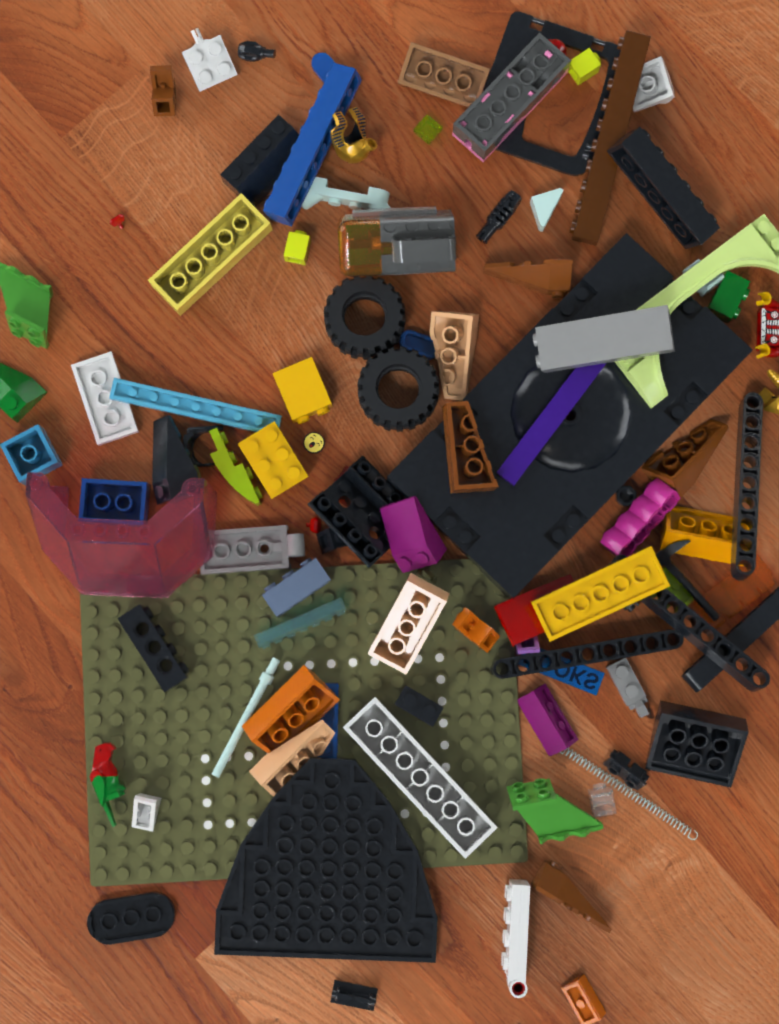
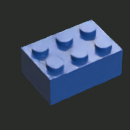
[78,478,151,528]

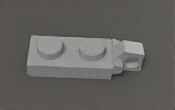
[606,658,649,718]

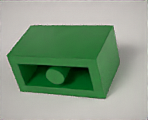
[707,271,751,324]

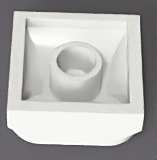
[633,56,675,112]

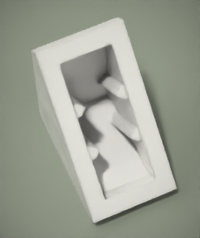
[132,793,162,832]

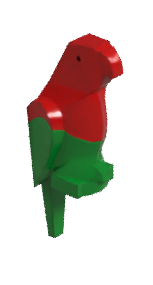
[90,742,126,827]

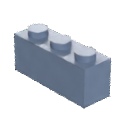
[262,558,332,617]

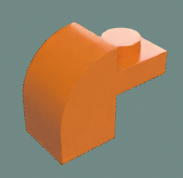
[452,607,500,653]

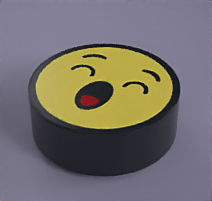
[303,432,325,454]

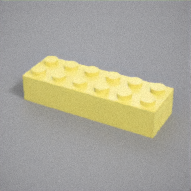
[148,193,272,316]

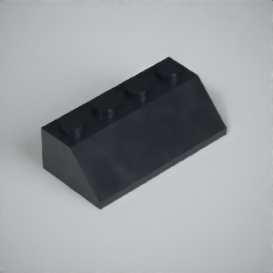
[220,114,299,208]

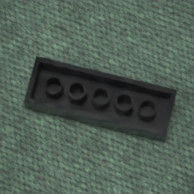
[607,127,720,249]

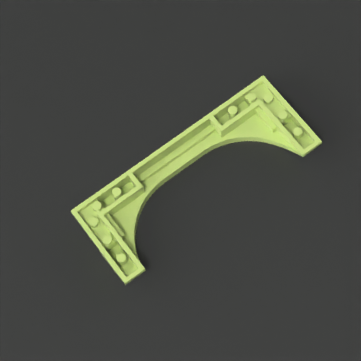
[615,214,779,408]

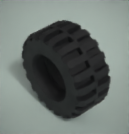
[324,274,405,360]
[357,347,439,432]

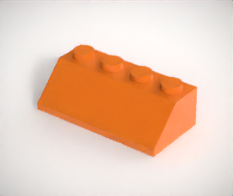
[242,665,340,753]

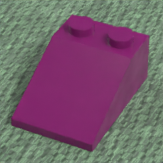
[380,495,447,573]

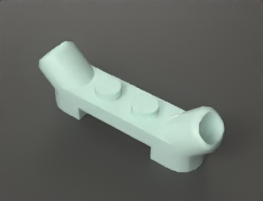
[301,177,391,218]

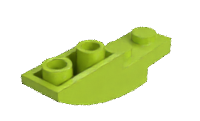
[209,428,263,506]

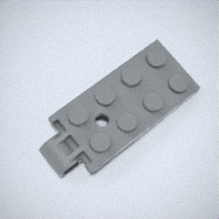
[198,525,305,575]

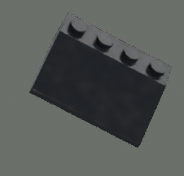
[645,700,749,788]

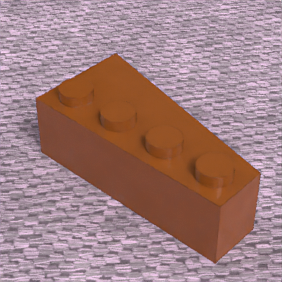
[442,401,499,494]

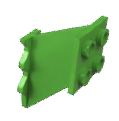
[0,262,53,349]
[507,778,604,845]

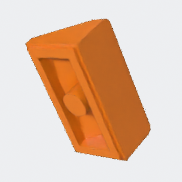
[561,974,606,1024]

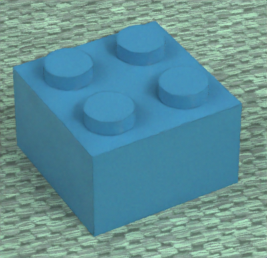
[0,424,63,485]

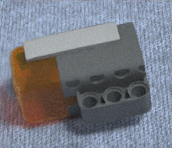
[337,207,457,276]

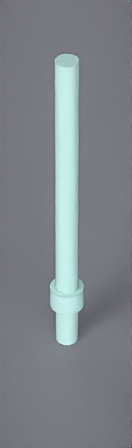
[212,657,280,778]

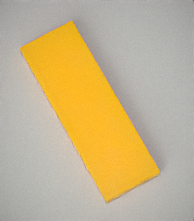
[531,546,670,642]

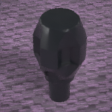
[238,41,276,62]

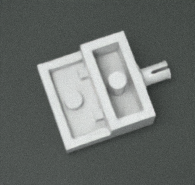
[181,28,238,92]

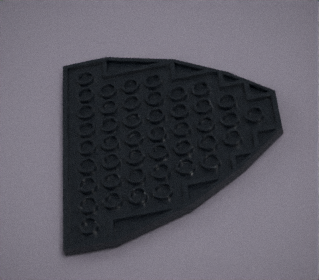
[214,757,437,963]

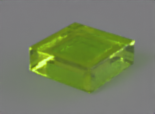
[413,114,443,145]

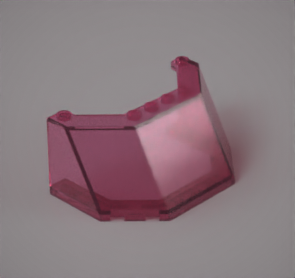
[25,472,217,598]

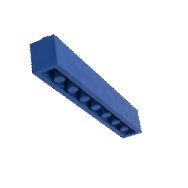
[263,63,362,227]

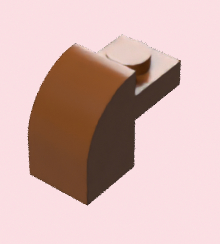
[150,65,176,116]

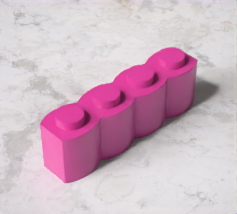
[600,478,680,557]

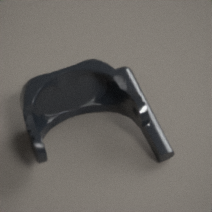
[183,425,223,467]

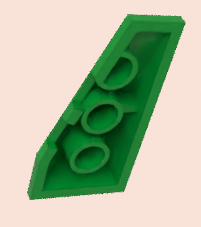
[0,363,48,423]

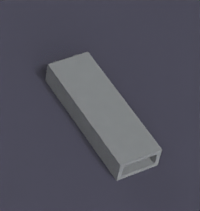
[533,305,675,373]

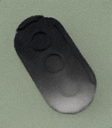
[87,892,176,945]

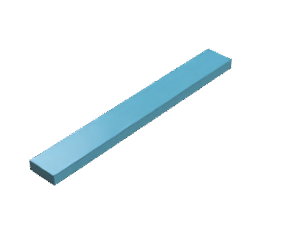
[109,378,282,432]

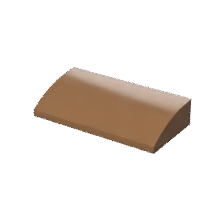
[397,42,490,107]

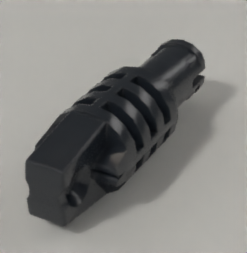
[476,190,522,244]

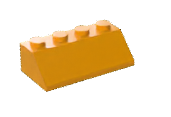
[660,506,749,566]

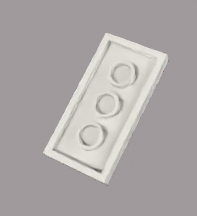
[71,351,139,446]

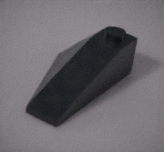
[152,415,205,505]

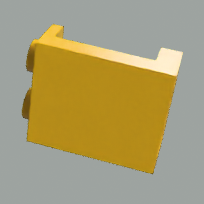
[272,357,332,424]

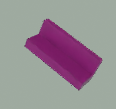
[517,683,579,756]

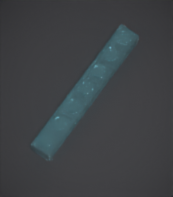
[254,598,347,649]

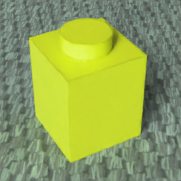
[568,48,601,85]
[284,230,311,265]

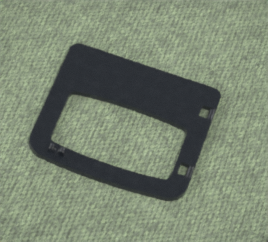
[483,11,620,176]

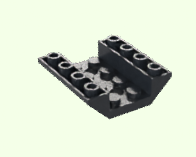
[308,456,405,568]

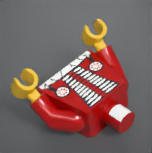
[755,292,779,359]

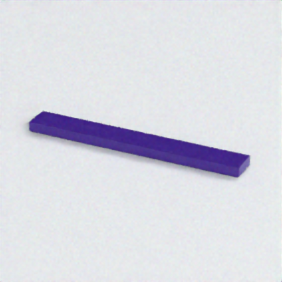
[496,363,607,486]

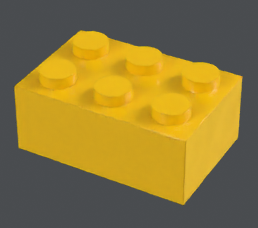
[238,421,309,499]

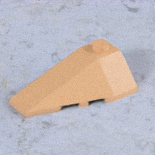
[430,311,479,401]
[249,720,335,797]

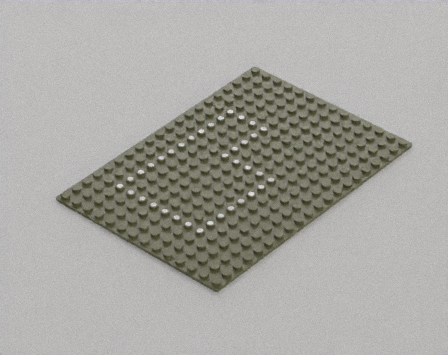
[80,559,528,887]

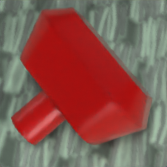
[109,214,125,229]
[306,516,321,534]

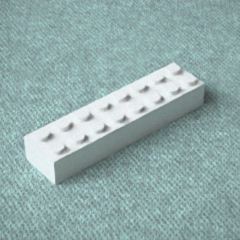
[343,697,498,859]

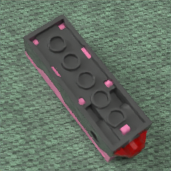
[452,32,571,162]

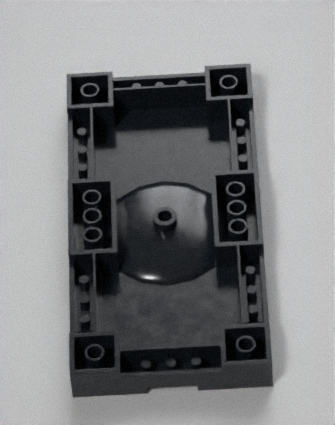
[387,233,753,599]

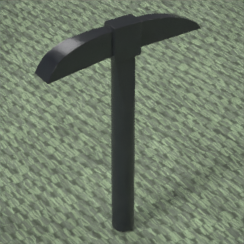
[656,540,720,621]

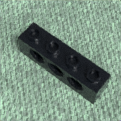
[118,604,190,692]

